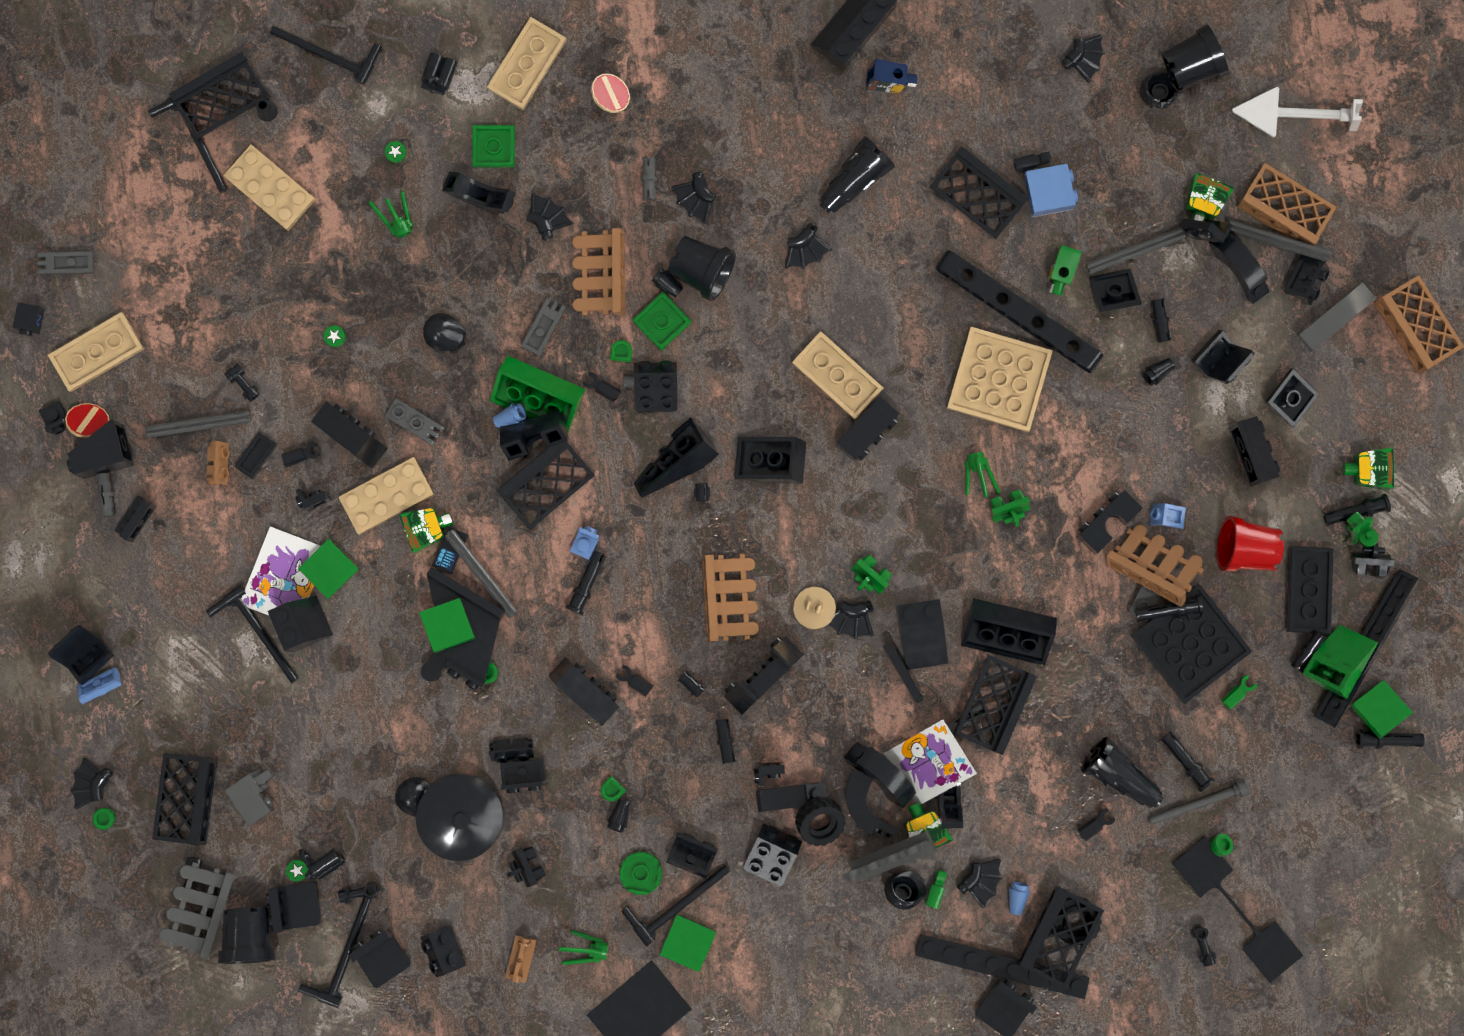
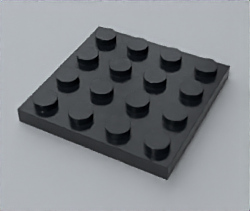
[1131,584,1252,704]

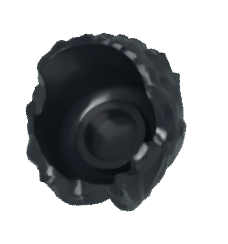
[1139,73,1179,109]

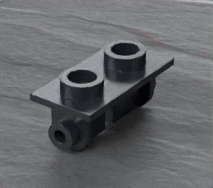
[489,737,534,763]

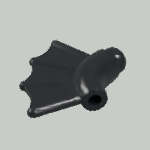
[1062,35,1105,83]
[671,172,716,223]
[527,193,573,241]
[785,223,832,269]
[828,600,874,639]
[71,758,113,809]
[957,859,1002,908]

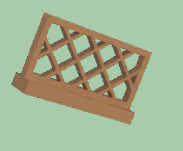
[1237,163,1337,245]
[1373,275,1464,374]

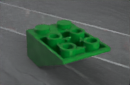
[1303,625,1378,699]

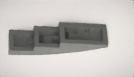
[1298,282,1376,352]

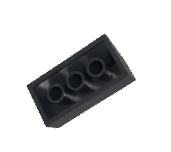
[811,0,897,71]
[961,598,1057,666]

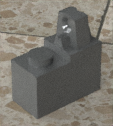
[225,769,275,826]

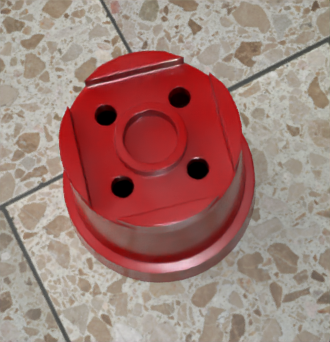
[1216,516,1284,572]

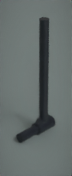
[270,26,382,85]
[148,98,228,193]
[206,585,298,684]
[621,864,731,947]
[298,896,372,1008]

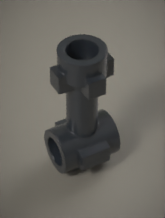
[224,363,260,402]
[694,483,710,503]
[338,882,381,904]
[1190,924,1217,966]

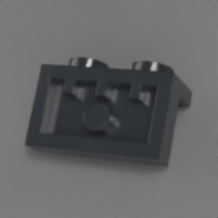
[1284,255,1330,306]
[115,496,156,542]
[754,762,785,788]

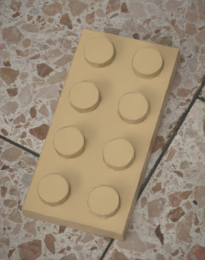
[487,17,567,110]
[223,145,316,231]
[48,312,144,392]
[792,331,884,420]
[338,457,434,535]

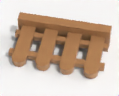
[572,228,625,316]
[1107,525,1204,607]
[702,554,759,642]

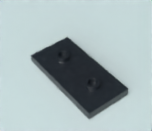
[1286,546,1334,634]

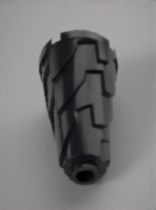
[820,136,895,214]
[1081,737,1163,808]

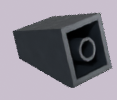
[67,420,134,479]
[267,596,333,652]

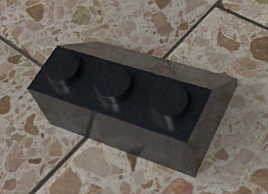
[1228,416,1280,487]

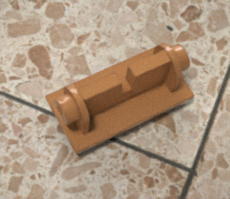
[206,441,230,485]
[505,935,537,983]

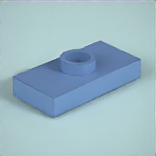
[77,667,121,704]

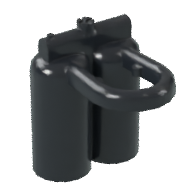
[421,53,458,96]
[298,848,346,880]

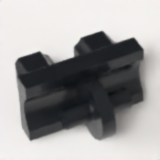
[1350,542,1395,576]
[507,847,545,888]

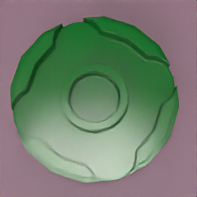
[619,852,662,895]

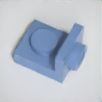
[1150,503,1186,529]
[570,526,600,560]

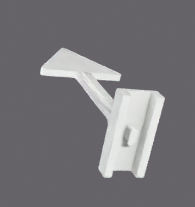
[1232,87,1363,137]

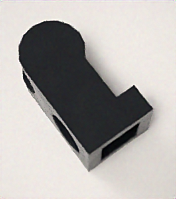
[421,650,447,681]

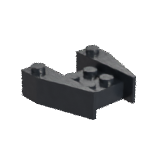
[724,636,804,715]

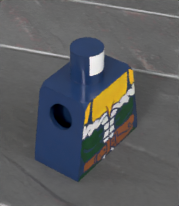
[866,59,917,93]

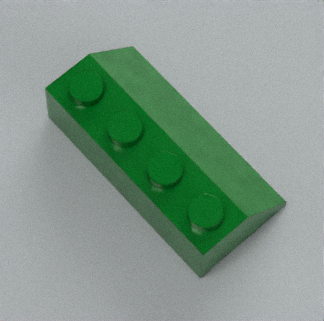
[490,356,586,434]

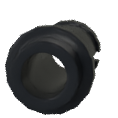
[678,671,705,698]

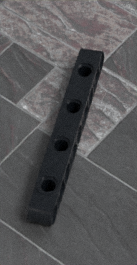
[935,250,1104,373]

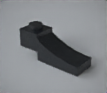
[756,782,827,812]

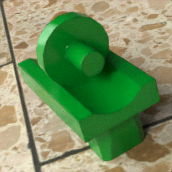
[991,490,1030,527]
[1346,512,1379,547]
[851,555,892,595]

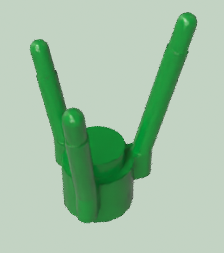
[368,191,413,239]
[964,452,1000,498]
[558,930,608,965]

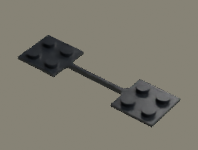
[1172,836,1303,983]

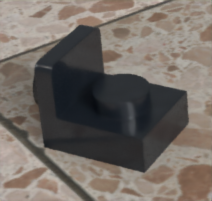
[39,401,66,435]
[295,489,331,512]

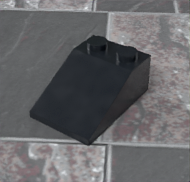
[734,437,807,484]
[895,599,948,670]

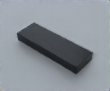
[883,644,924,704]

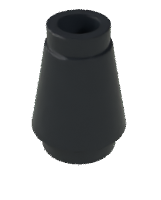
[256,99,278,121]
[651,268,683,298]
[1142,358,1175,386]
[607,799,631,833]

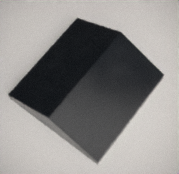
[1089,269,1142,313]
[1266,368,1319,428]

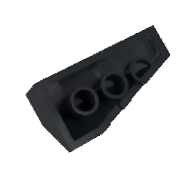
[634,417,719,498]

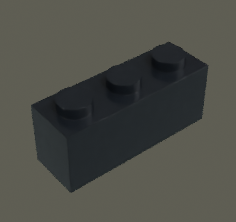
[836,396,899,462]

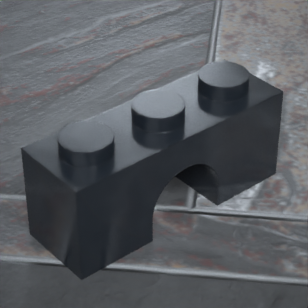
[500,409,568,461]
[1077,490,1143,555]

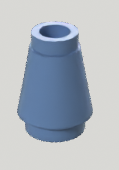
[493,403,526,428]
[1009,882,1030,915]

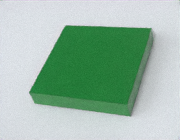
[472,125,515,168]
[632,292,692,352]
[298,539,359,599]
[419,598,475,653]
[1351,680,1413,739]
[660,914,716,972]

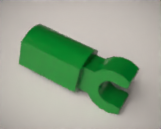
[1220,675,1257,711]
[925,870,947,909]

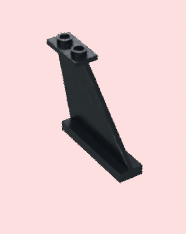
[427,567,505,691]

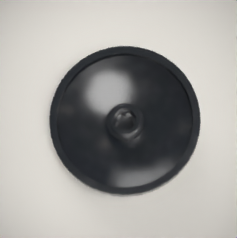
[415,774,503,861]

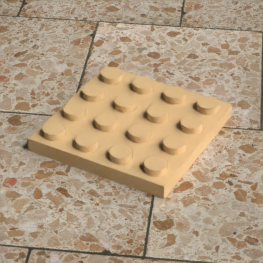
[947,327,1053,432]

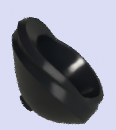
[423,313,466,351]
[395,777,430,817]
[884,871,926,910]

